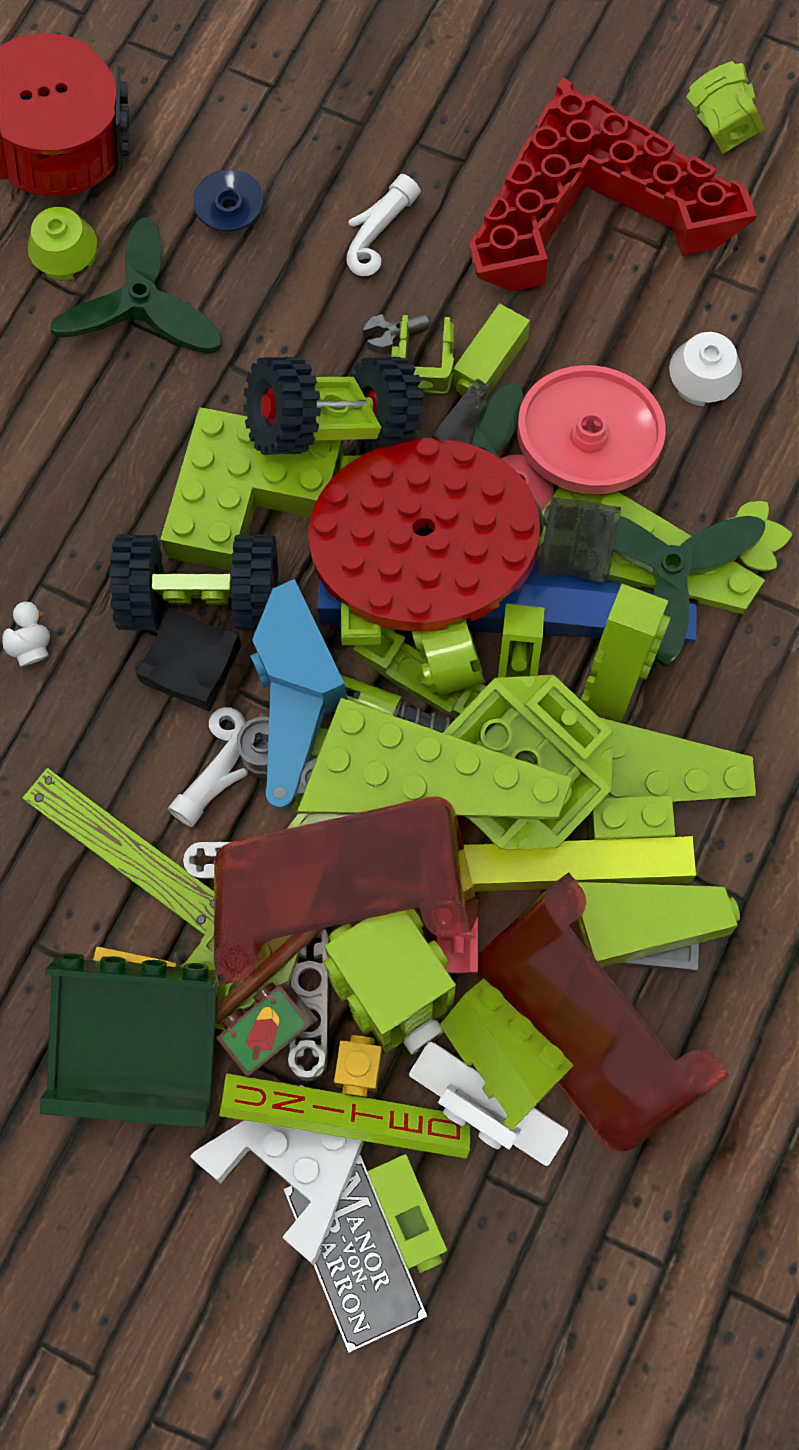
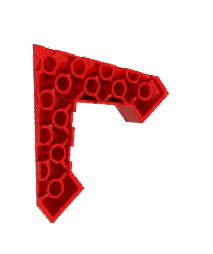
[469,77,757,292]

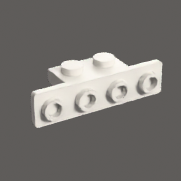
[409,1041,568,1166]

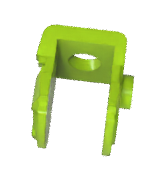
[686,61,766,154]
[391,315,454,396]

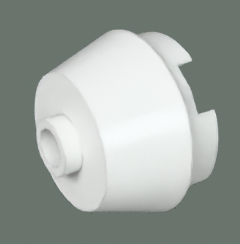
[669,332,742,406]

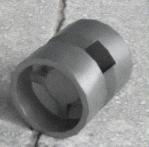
[237,717,269,780]

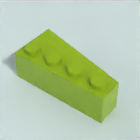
[581,584,671,723]

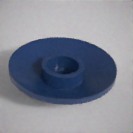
[194,169,263,232]

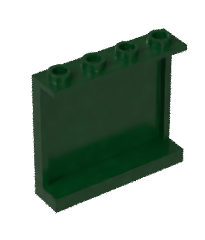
[40,953,219,1128]

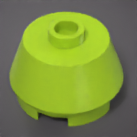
[28,207,97,281]

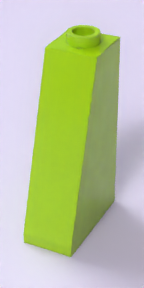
[570,882,740,970]

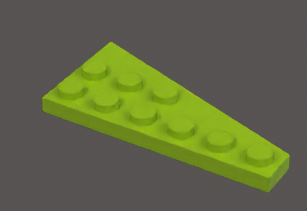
[517,717,756,802]

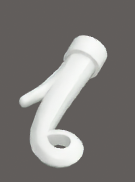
[347,174,421,277]
[168,707,248,827]

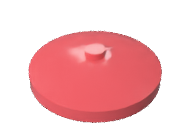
[517,365,666,494]

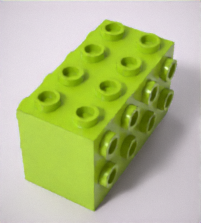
[323,898,456,1054]

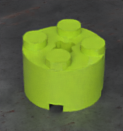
[412,619,485,696]

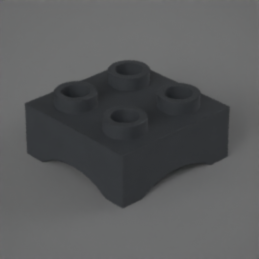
[136,607,241,711]

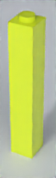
[445,836,696,892]

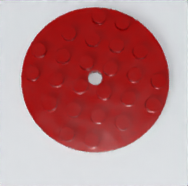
[308,438,540,631]

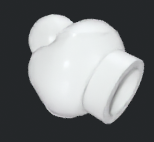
[2,601,50,667]

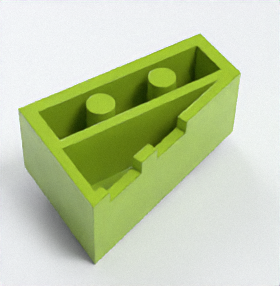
[440,978,574,1132]

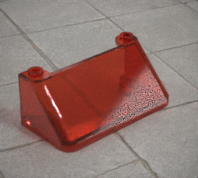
[214,796,479,986]
[477,872,730,1152]

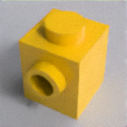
[334,1035,382,1098]

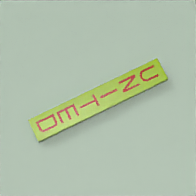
[219,1073,470,1158]

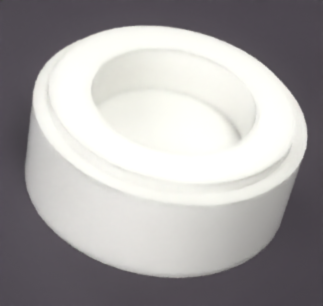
[403,1019,444,1055]

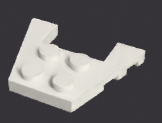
[190,1084,365,1265]

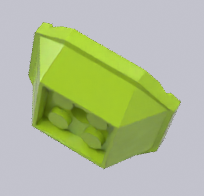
[443,675,613,849]

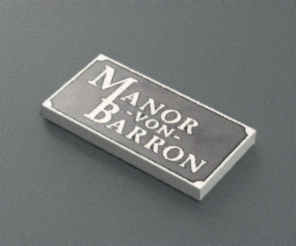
[284,1155,427,1352]

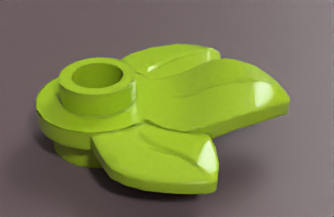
[727,501,792,571]

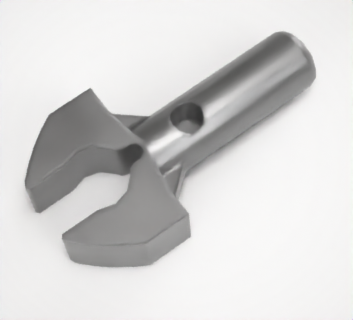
[363,314,431,354]

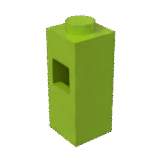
[453,303,530,403]
[367,1154,447,1273]

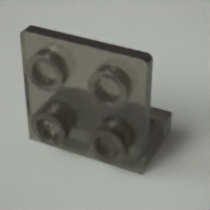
[537,497,621,582]

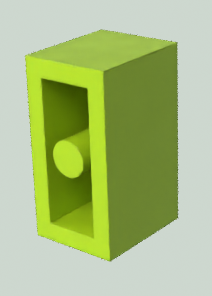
[498,604,545,678]
[588,796,675,840]

